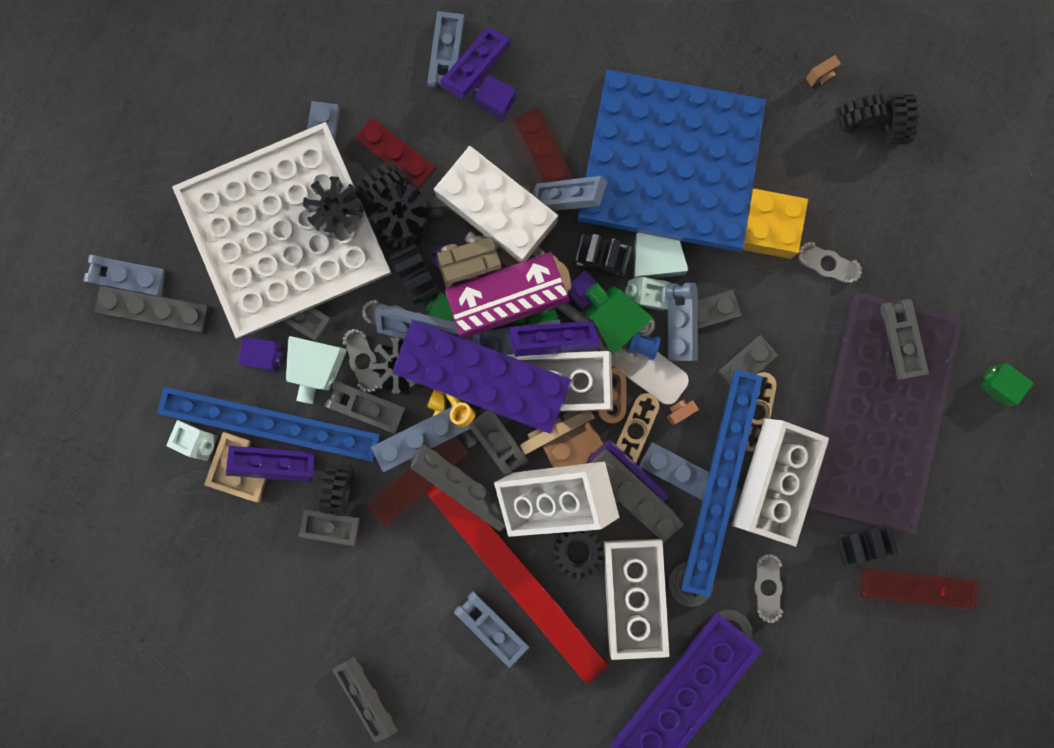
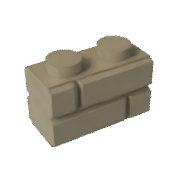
[437,236,502,289]

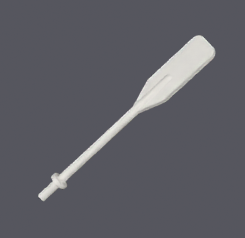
[464,231,689,405]

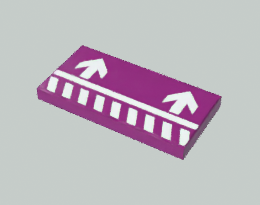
[445,252,570,340]

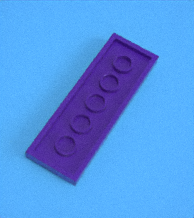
[392,320,572,434]
[611,611,763,748]

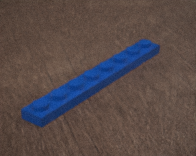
[681,370,763,597]
[157,387,381,462]

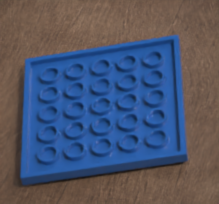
[577,69,766,252]

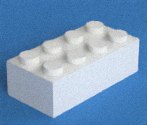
[434,146,558,263]
[508,351,613,412]
[731,418,829,547]
[494,461,619,537]
[603,539,669,660]

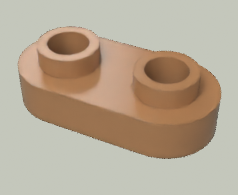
[598,368,626,424]

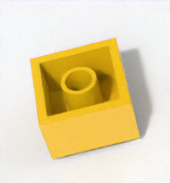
[743,189,808,259]

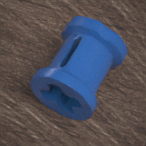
[626,333,661,361]

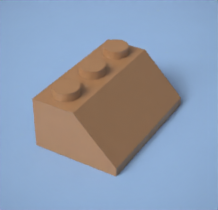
[542,421,618,502]

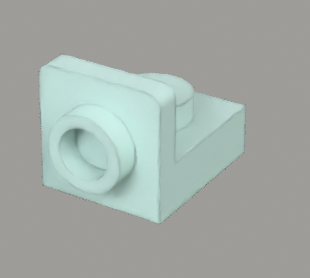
[625,277,671,310]
[166,420,218,461]

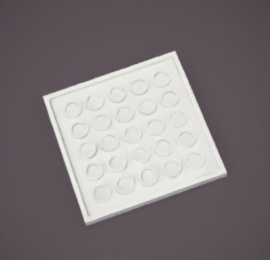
[172,122,392,340]

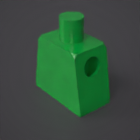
[584,283,653,354]

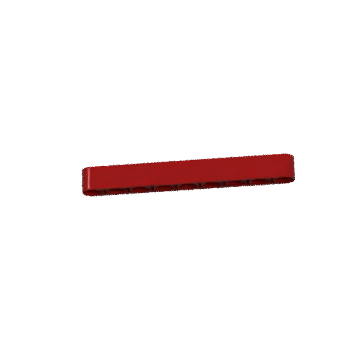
[426,485,609,685]

